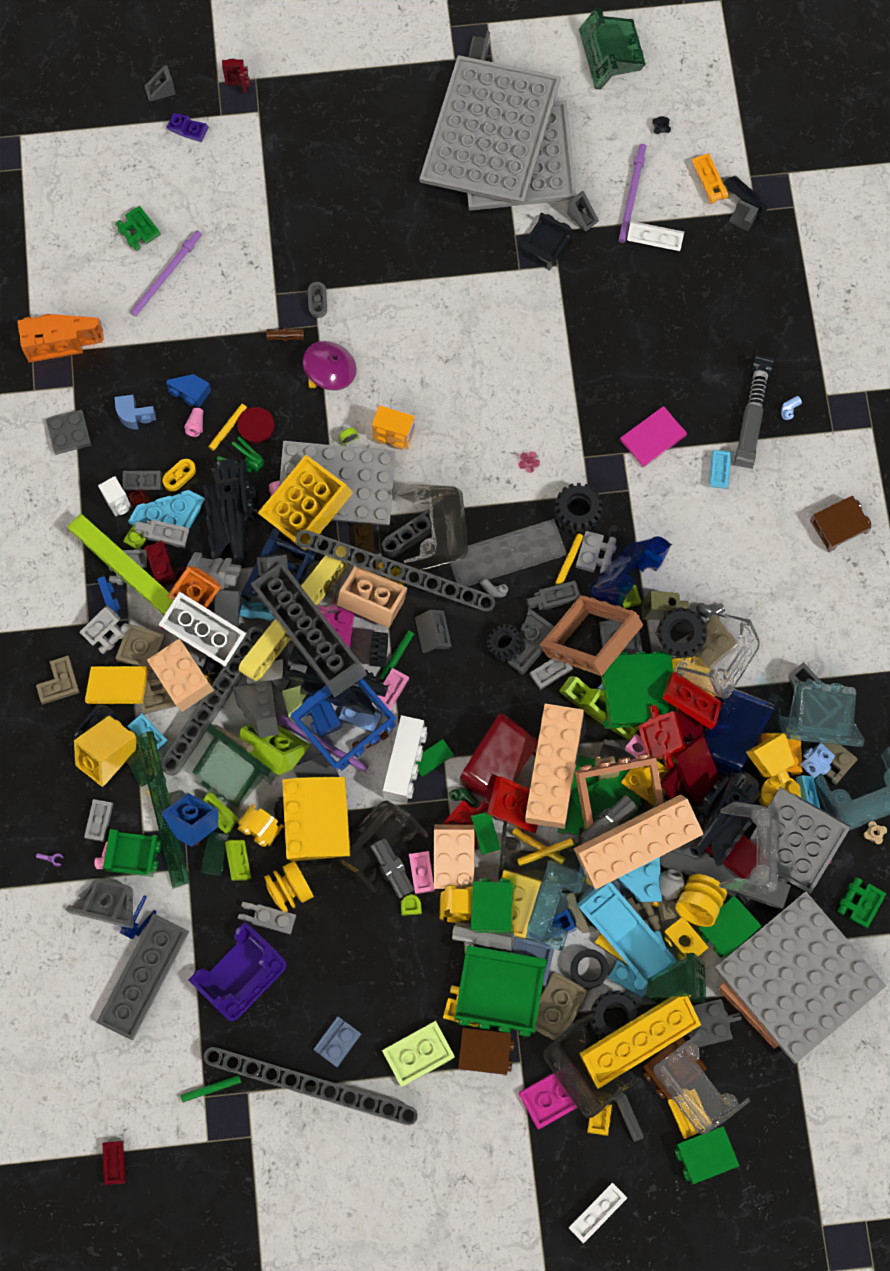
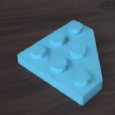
[128,490,205,548]
[617,857,662,902]

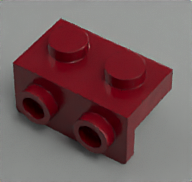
[222,58,250,94]

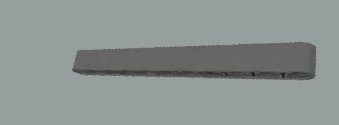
[296,530,495,611]
[204,1047,418,1126]

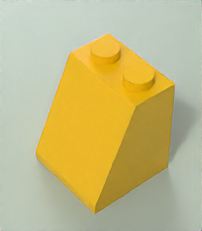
[74,716,136,787]

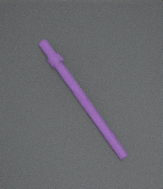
[618,144,646,243]
[130,230,202,317]
[277,713,368,773]

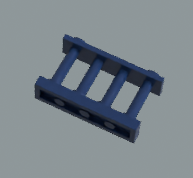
[241,527,318,601]

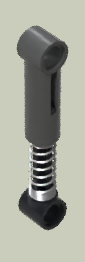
[734,354,774,469]

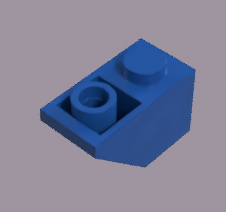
[166,374,211,408]

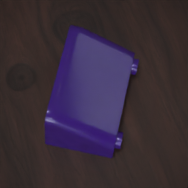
[188,922,287,1021]

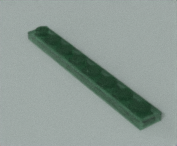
[136,731,190,889]

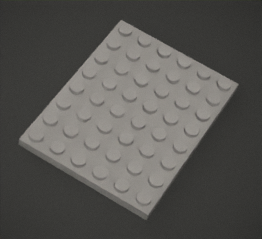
[420,55,561,205]

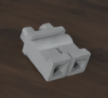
[186,552,241,590]

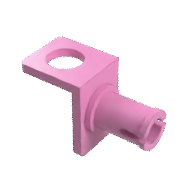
[625,734,646,758]

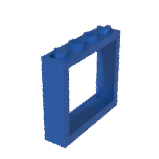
[290,678,397,771]

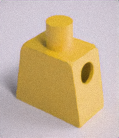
[746,733,794,784]

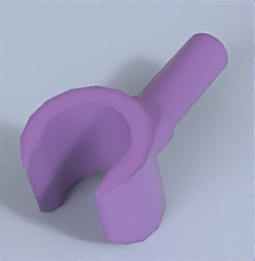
[36,853,63,867]

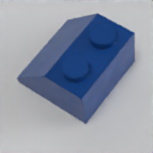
[162,793,218,847]

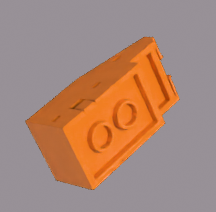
[18,314,104,363]

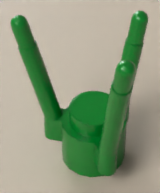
[217,436,264,473]

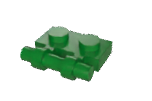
[115,206,161,251]
[837,877,886,929]

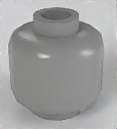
[659,869,685,900]

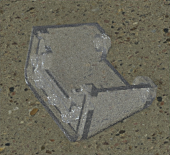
[674,611,760,699]

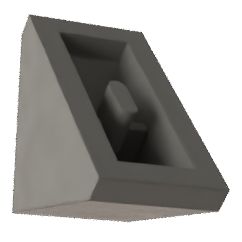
[144,65,176,101]
[567,191,599,232]

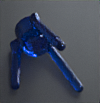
[119,895,157,940]

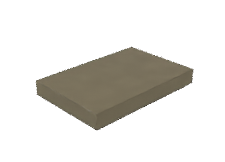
[535,971,589,1045]

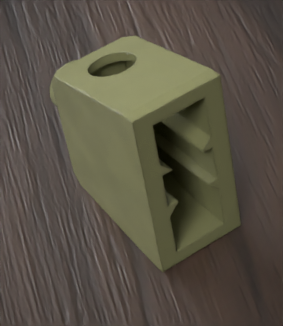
[642,591,689,620]

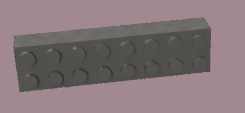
[251,562,367,697]

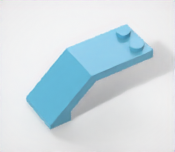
[577,882,678,987]

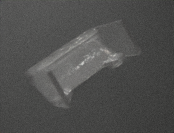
[719,802,779,894]
[653,1033,750,1135]

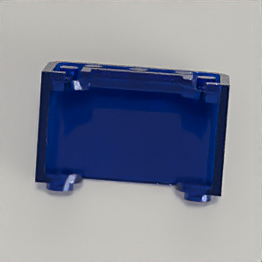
[591,536,672,608]
[704,688,776,774]

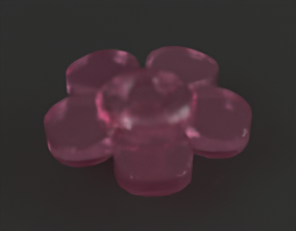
[518,452,540,473]

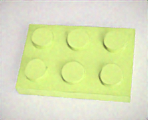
[382,1021,455,1087]

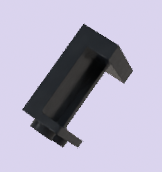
[519,212,572,271]

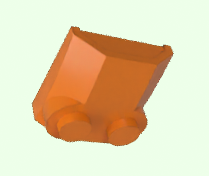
[168,565,221,608]

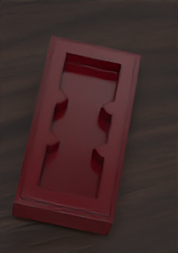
[102,1141,126,1185]

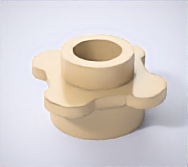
[864,821,887,844]

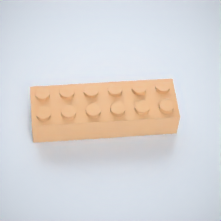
[525,704,584,829]
[574,794,703,889]

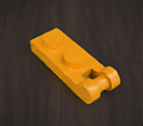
[692,153,728,204]

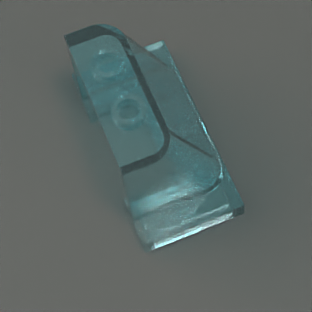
[778,681,864,747]
[526,861,586,951]

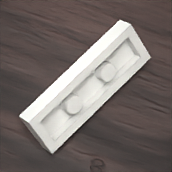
[627,221,684,251]
[569,1183,627,1243]

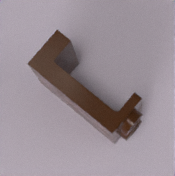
[810,495,872,552]
[458,1028,515,1076]
[642,1037,707,1100]

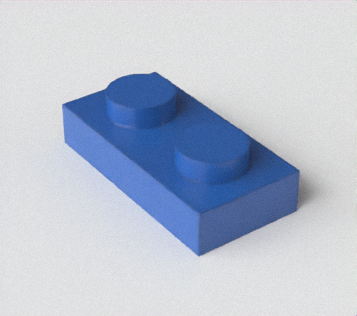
[97,577,120,616]

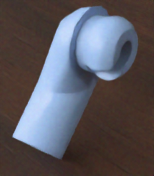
[781,396,802,420]

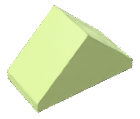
[282,686,310,723]

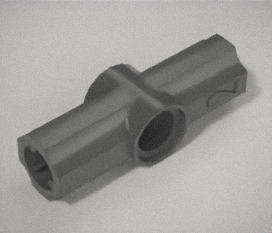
[581,795,638,842]
[370,839,414,899]

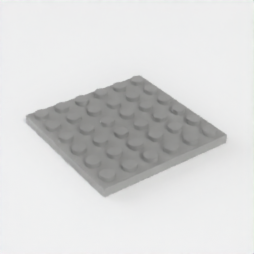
[468,100,576,211]
[714,892,887,1064]

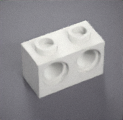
[98,476,131,516]

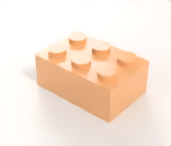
[337,566,407,628]
[147,638,214,712]
[434,825,474,889]

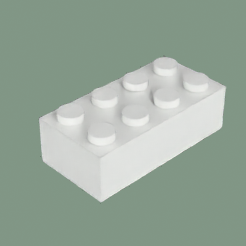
[159,592,246,667]
[383,715,427,804]

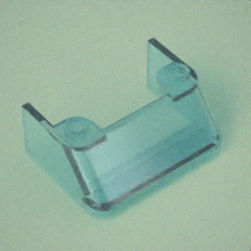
[814,747,890,832]

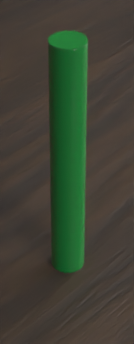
[379,630,414,682]
[180,1075,241,1103]

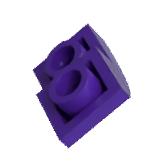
[166,113,209,142]

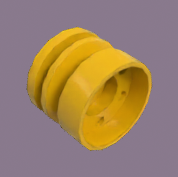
[265,861,314,913]
[675,874,727,927]

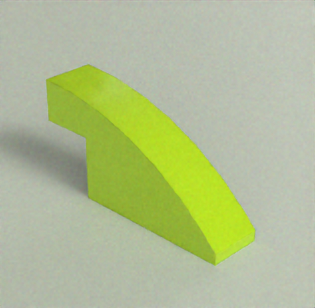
[559,676,639,741]

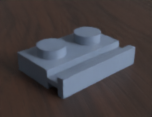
[313,1017,362,1068]

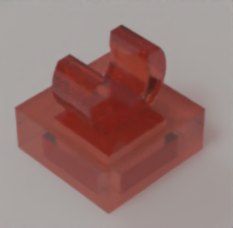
[126,490,151,510]

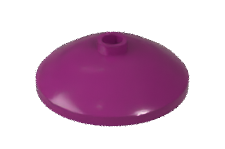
[303,341,357,391]

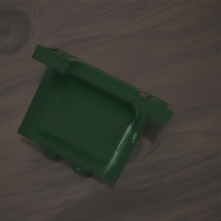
[579,8,646,90]
[192,724,275,809]
[646,953,707,1004]

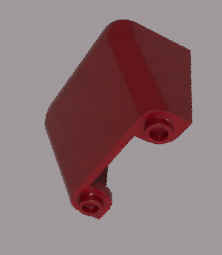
[460,713,538,802]

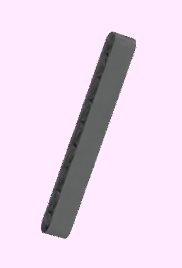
[161,626,264,776]

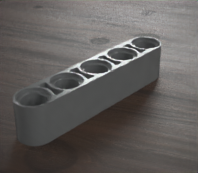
[382,495,461,558]

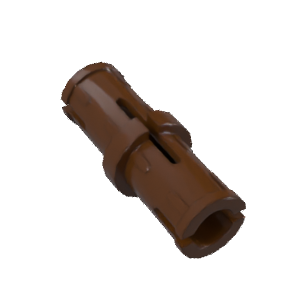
[266,327,304,342]

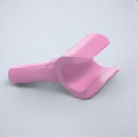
[95,842,107,869]

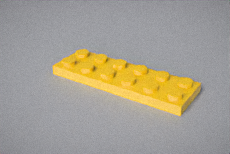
[579,990,701,1089]

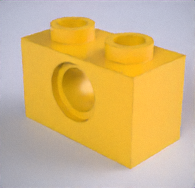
[663,917,709,965]

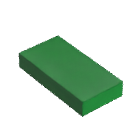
[416,739,454,777]
[471,812,501,855]

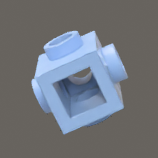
[800,743,835,778]

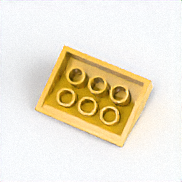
[258,455,353,551]
[282,777,350,861]

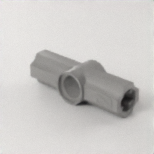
[452,922,515,952]

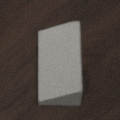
[247,659,286,684]

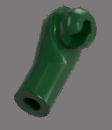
[449,788,479,807]

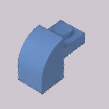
[115,395,156,429]

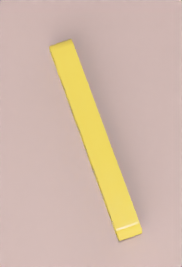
[239,546,355,681]

